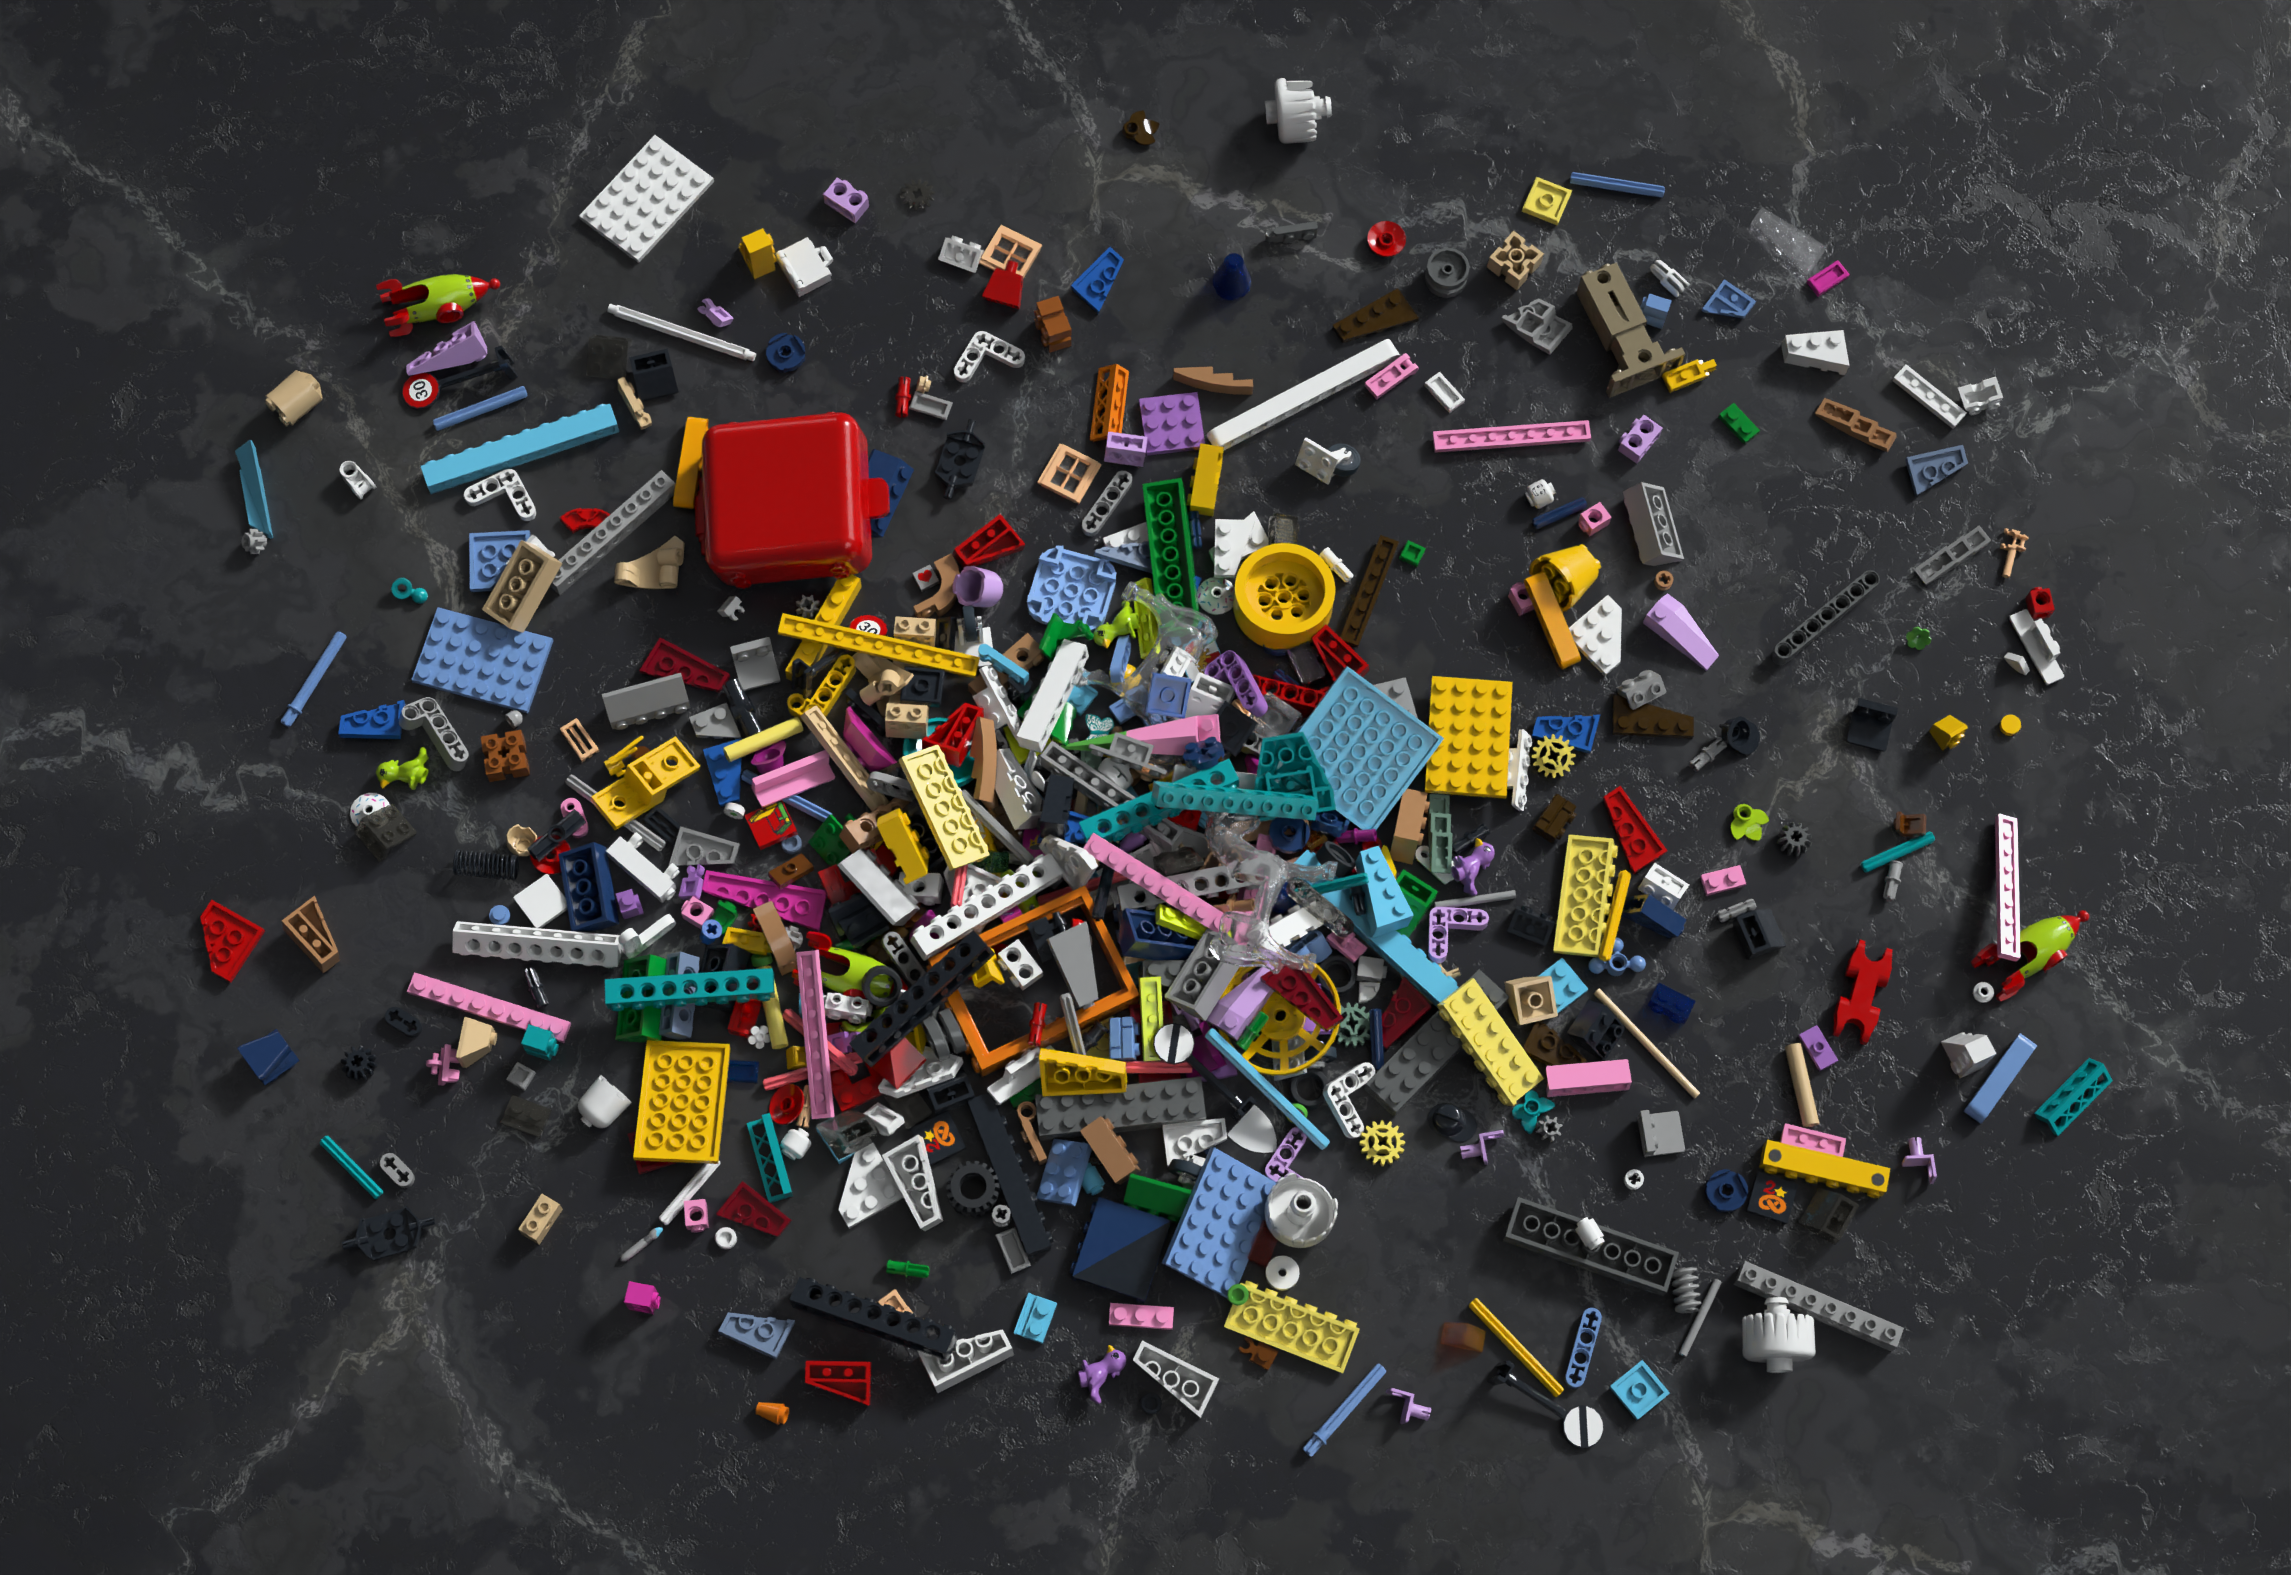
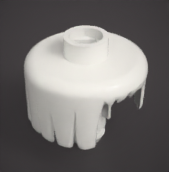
[1265,78,1332,144]
[1264,1173,1338,1248]
[1742,1297,1815,1373]

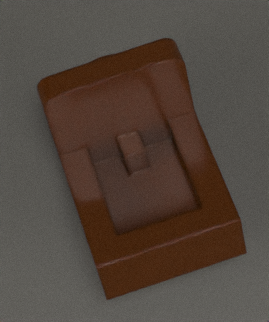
[1893,812,1926,837]

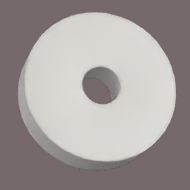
[1265,1256,1299,1291]

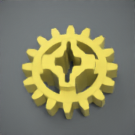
[1532,734,1576,778]
[1359,1120,1405,1166]

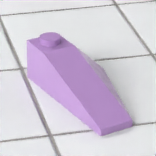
[406,321,487,376]
[1643,593,1719,671]
[1206,962,1275,1041]

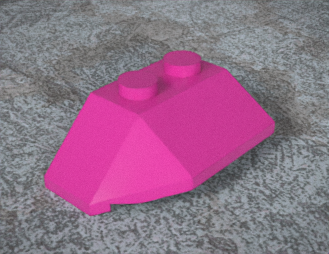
[843,706,897,772]

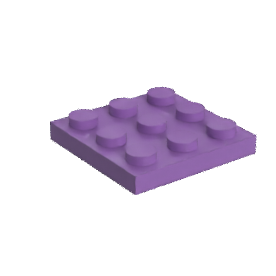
[1139,392,1205,456]

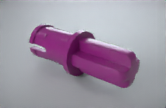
[1335,828,1377,844]

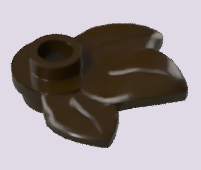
[1122,110,1160,145]

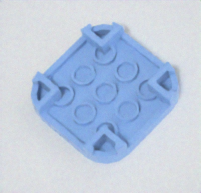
[1027,546,1116,633]

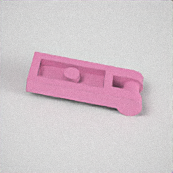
[1364,353,1419,400]

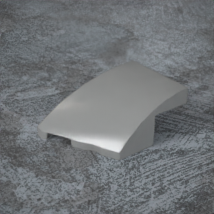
[1502,299,1572,355]

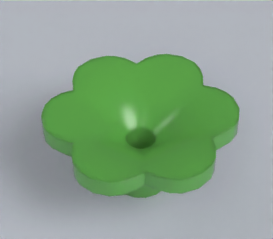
[1906,627,1931,650]

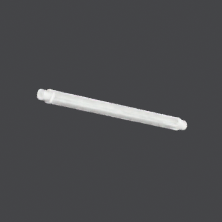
[607,304,756,361]

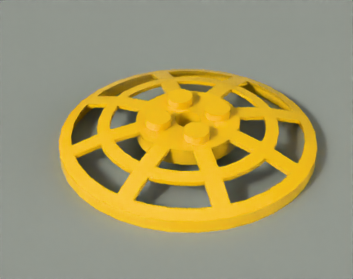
[1219,952,1341,1076]

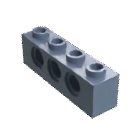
[659,952,700,1040]

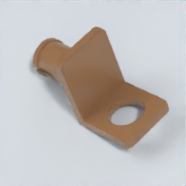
[1213,893,1256,923]

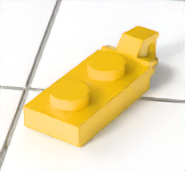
[1662,359,1717,393]

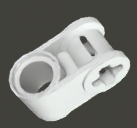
[340,461,376,500]

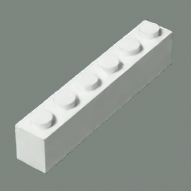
[1016,639,1089,753]

